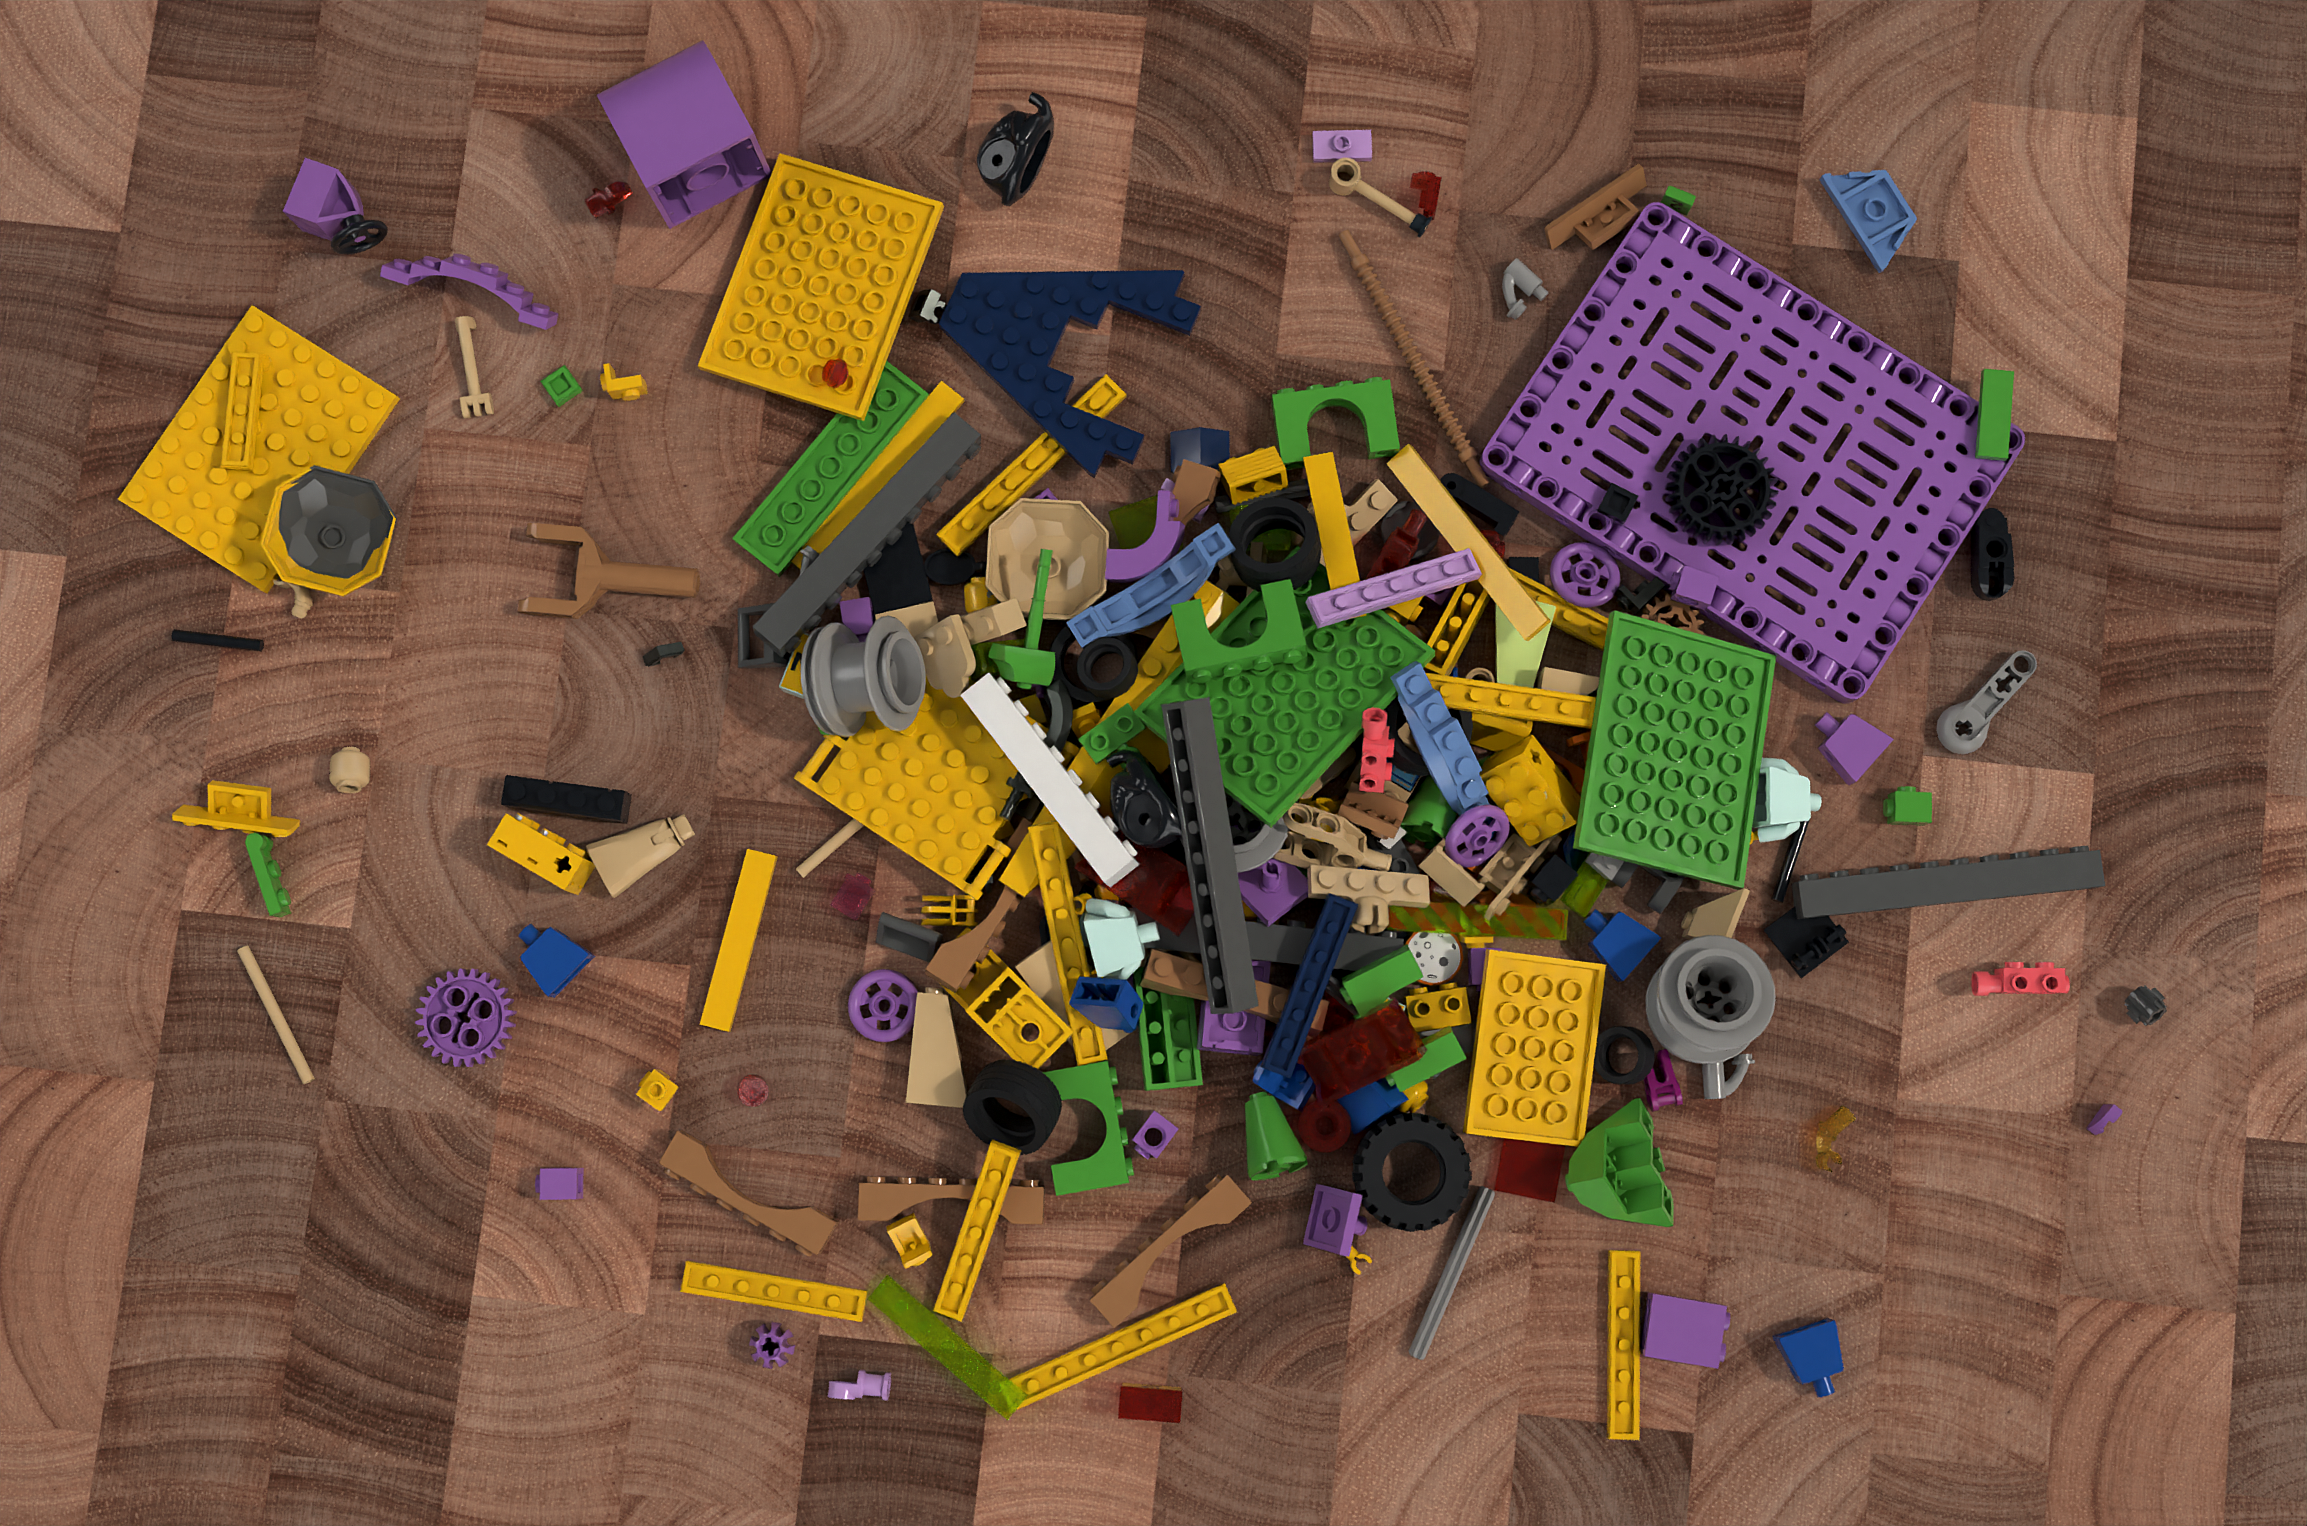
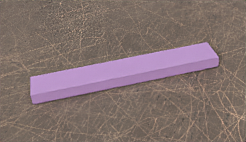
[1306,548,1482,628]

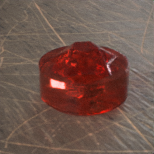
[737,1074,769,1107]

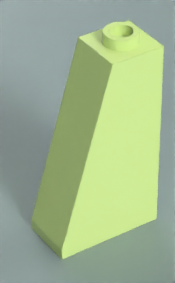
[1495,601,1556,688]

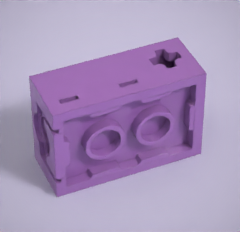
[1197,959,1271,1056]

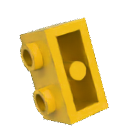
[1403,982,1472,1033]

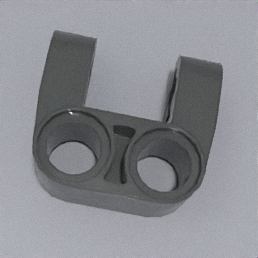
[1610,861,1685,914]

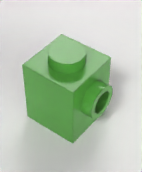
[1883,786,1932,826]

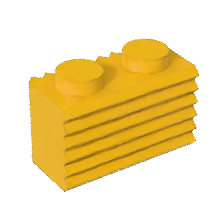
[1218,446,1288,505]

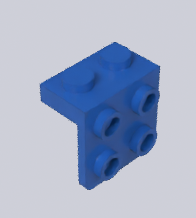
[1253,1043,1332,1112]

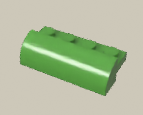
[1132,967,1203,1091]

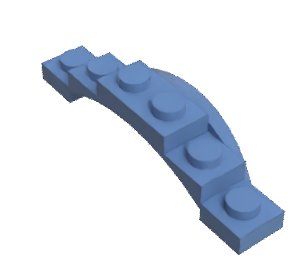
[1066,523,1236,649]
[1390,661,1492,823]

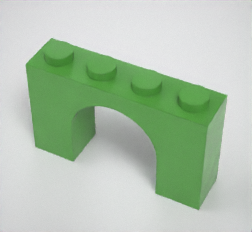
[1271,377,1400,470]
[1171,579,1307,683]
[1340,944,1467,1092]
[1042,1061,1134,1196]

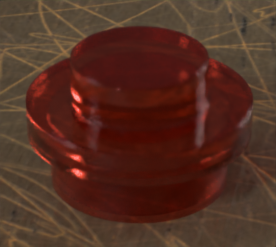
[822,358,848,388]

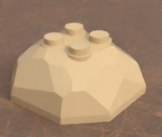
[985,498,1109,621]

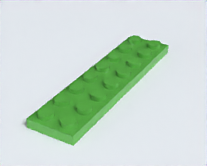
[732,361,929,577]

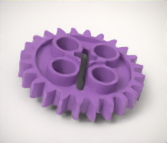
[415,968,517,1067]

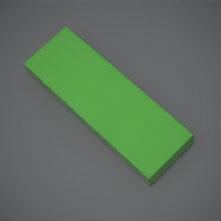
[1975,368,2014,461]

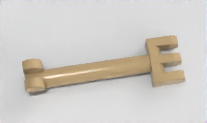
[455,316,494,419]

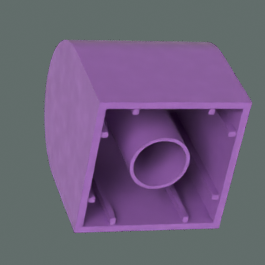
[597,40,772,229]

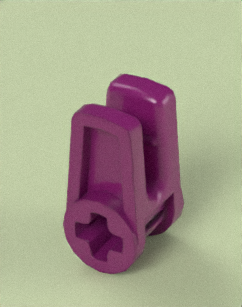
[1643,1049,1683,1112]

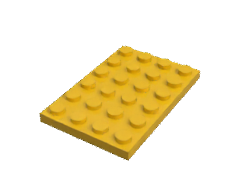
[1463,949,1606,1147]

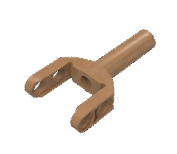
[517,523,700,619]

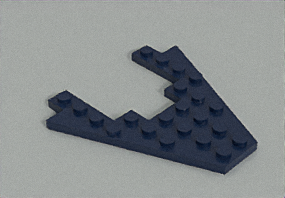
[939,270,1201,478]

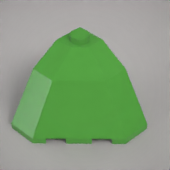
[1565,1098,1674,1227]

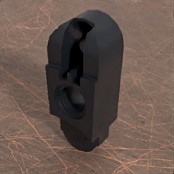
[1971,508,2015,601]

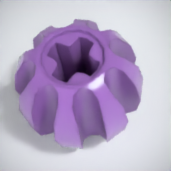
[749,1322,795,1369]

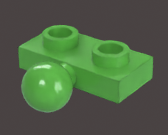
[1078,703,1146,769]

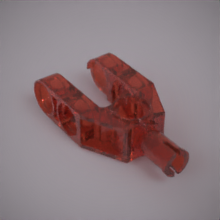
[1365,509,1428,580]

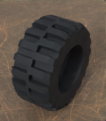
[1352,1113,1472,1232]

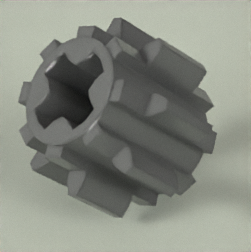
[2124,985,2167,1026]

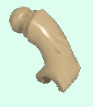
[273,579,313,619]

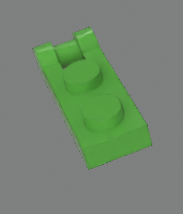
[245,833,291,918]

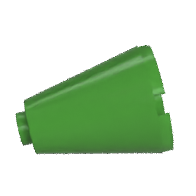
[1400,775,1456,851]
[1245,1092,1308,1181]

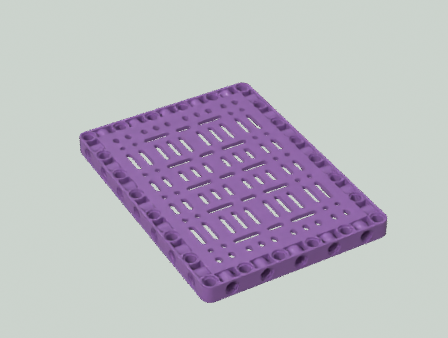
[1479,202,2025,704]

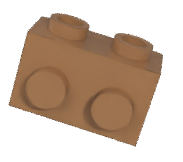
[1337,781,1409,839]

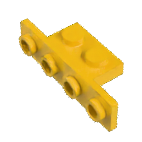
[172,780,300,837]

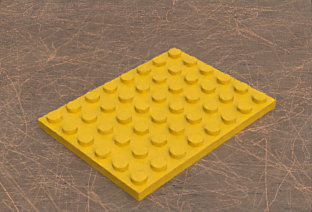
[698,153,944,421]
[118,305,400,594]

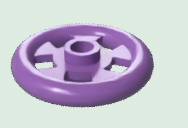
[1550,542,1620,608]
[1445,805,1510,868]
[848,969,918,1042]

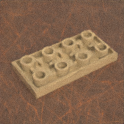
[1015,940,1130,1065]

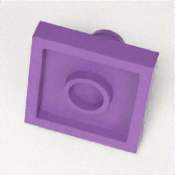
[1238,858,1308,927]
[1303,1184,1367,1257]

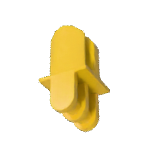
[921,894,978,927]

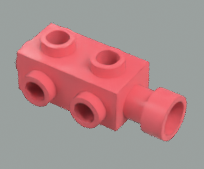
[1359,708,1395,793]
[1971,962,2070,996]

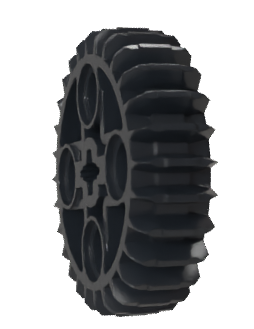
[1665,434,1779,546]

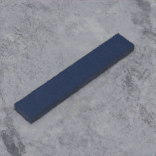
[1261,893,1358,1078]

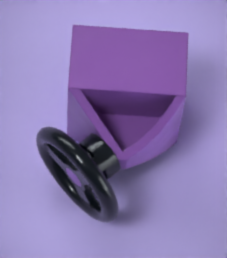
[283,158,388,255]

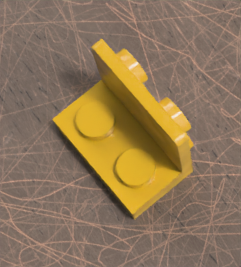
[1470,712,1533,752]

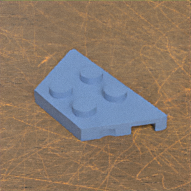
[1819,170,1917,273]

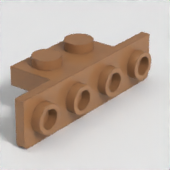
[1544,164,1647,250]

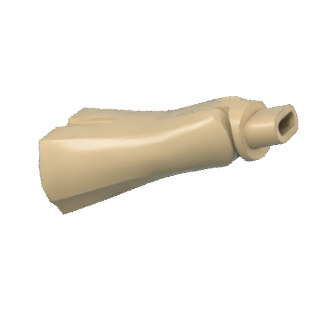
[586,814,695,898]

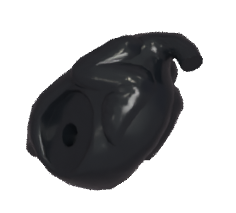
[977,92,1054,207]
[1106,750,1183,848]

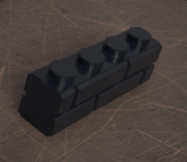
[501,775,632,824]

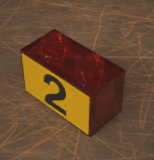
[1118,1383,1183,1423]

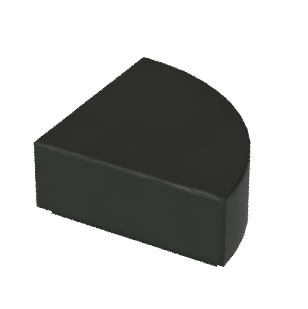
[643,642,685,667]

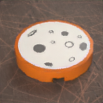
[1404,925,1463,986]

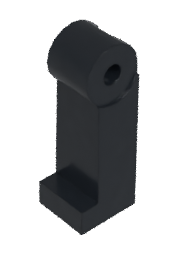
[1440,473,1520,542]

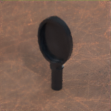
[924,548,987,586]

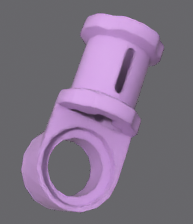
[828,1370,891,1401]

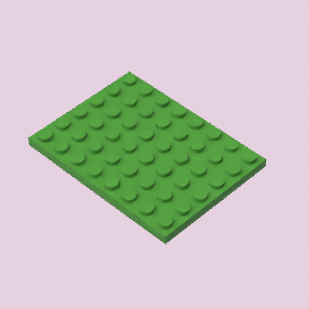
[1133,546,1435,828]
[1573,611,1776,890]

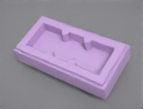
[1312,130,1372,163]

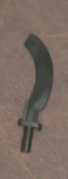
[999,678,1073,821]

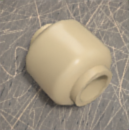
[329,747,370,793]

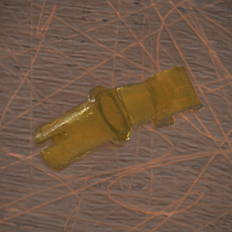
[1816,1106,1856,1172]

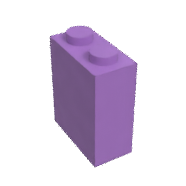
[1640,1292,1730,1369]

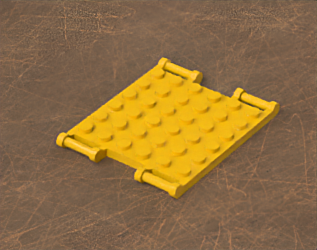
[794,676,1080,901]

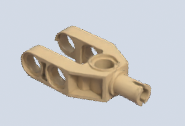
[1273,803,1392,871]

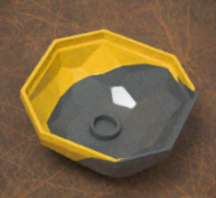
[260,465,397,597]

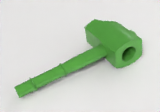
[988,549,1055,689]

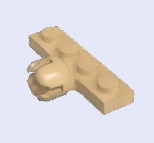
[1307,479,1398,566]
[1307,865,1430,934]

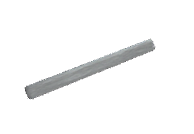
[1409,1186,1495,1360]

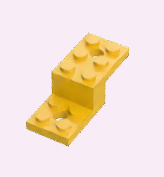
[940,926,1074,1069]

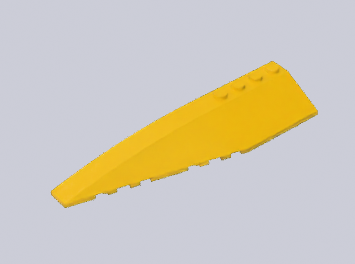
[999,581,1240,897]

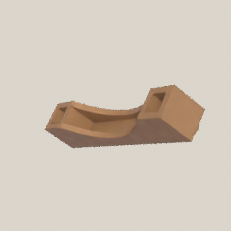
[1131,459,1222,640]
[925,817,1033,994]
[1139,949,1329,1038]
[659,1130,840,1257]
[1090,1174,1252,1328]
[858,1176,1045,1225]

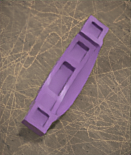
[380,254,559,330]

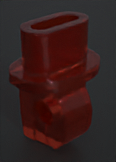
[584,181,633,219]

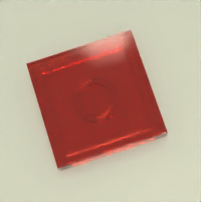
[1493,1138,1565,1203]

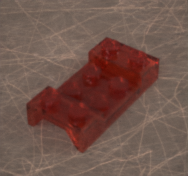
[1074,819,1195,937]
[1297,997,1427,1108]

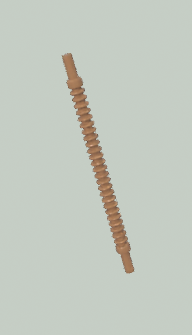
[1338,230,1490,488]

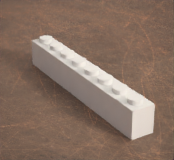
[961,673,1139,888]

